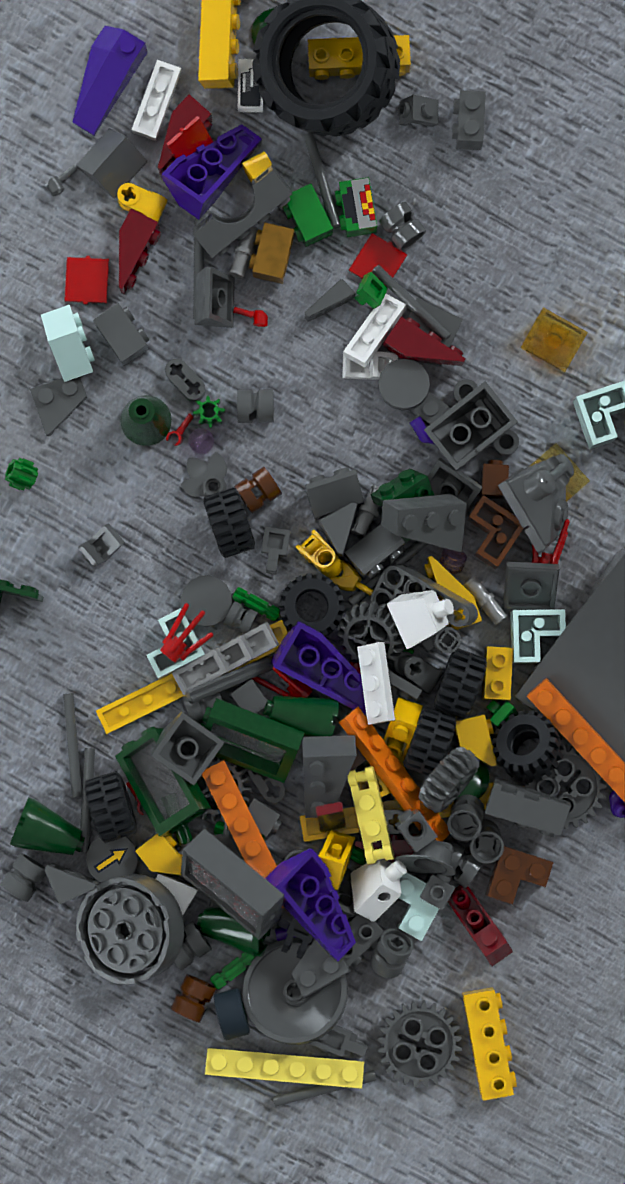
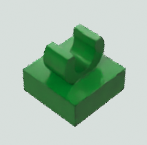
[354,272,388,309]
[486,700,518,729]

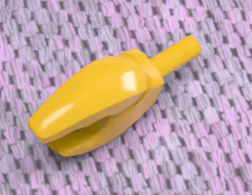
[327,559,374,596]

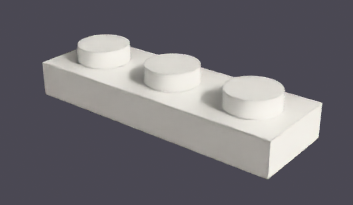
[132,60,182,141]
[343,294,407,368]
[357,642,395,725]

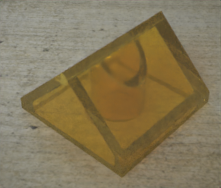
[521,307,588,373]

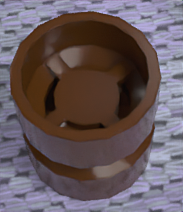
[234,467,282,514]
[170,974,217,1023]

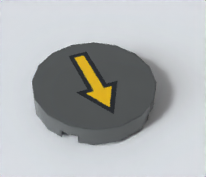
[86,837,138,883]

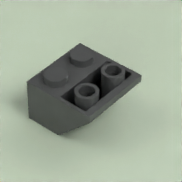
[305,467,364,520]
[344,525,405,579]

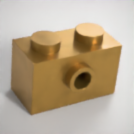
[249,222,295,284]

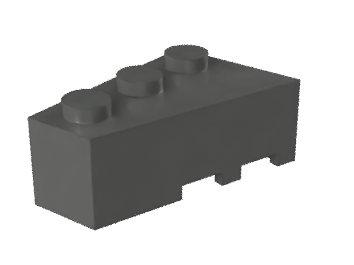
[381,494,467,552]
[303,735,356,818]
[485,777,571,837]

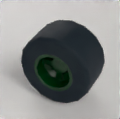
[214,988,250,1040]

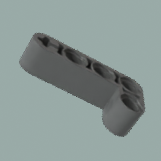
[371,565,478,627]

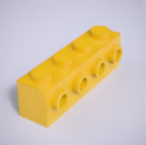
[198,0,241,89]
[308,35,411,80]
[462,987,517,1101]

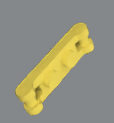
[347,766,394,865]

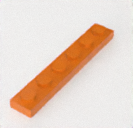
[527,678,625,802]
[338,707,450,842]
[202,760,284,908]

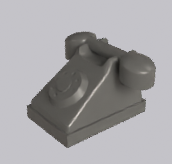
[424,379,519,471]
[498,454,574,553]

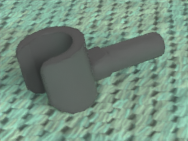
[48,165,77,196]

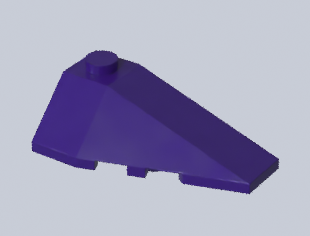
[72,25,148,136]
[161,124,262,220]
[271,621,366,715]
[265,848,356,961]

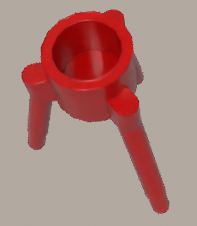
[531,519,570,564]
[160,603,213,663]
[252,667,313,698]

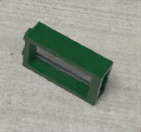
[201,698,305,783]
[115,726,211,837]

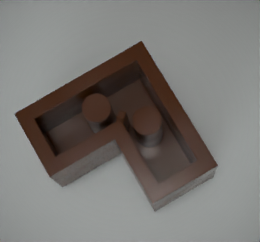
[467,495,524,570]
[485,846,554,904]

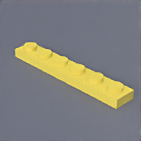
[205,1048,364,1089]

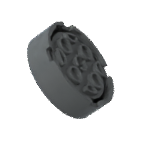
[76,874,184,984]

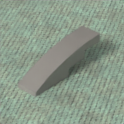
[172,622,280,695]

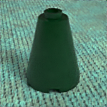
[121,395,172,446]
[263,696,339,740]
[10,797,85,855]
[197,907,271,957]

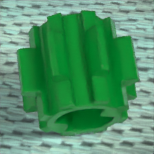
[193,395,226,429]
[5,458,38,491]

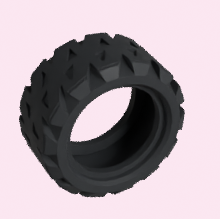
[252,0,400,137]

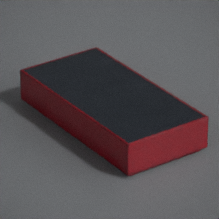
[316,802,346,832]

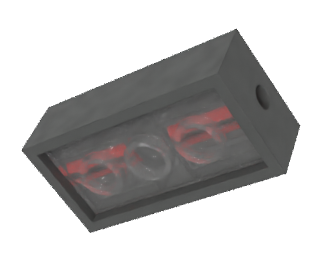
[181,829,284,940]

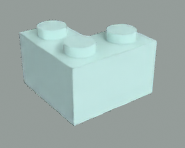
[41,305,95,382]
[573,381,625,450]
[146,608,205,679]
[510,609,566,664]
[398,872,439,941]

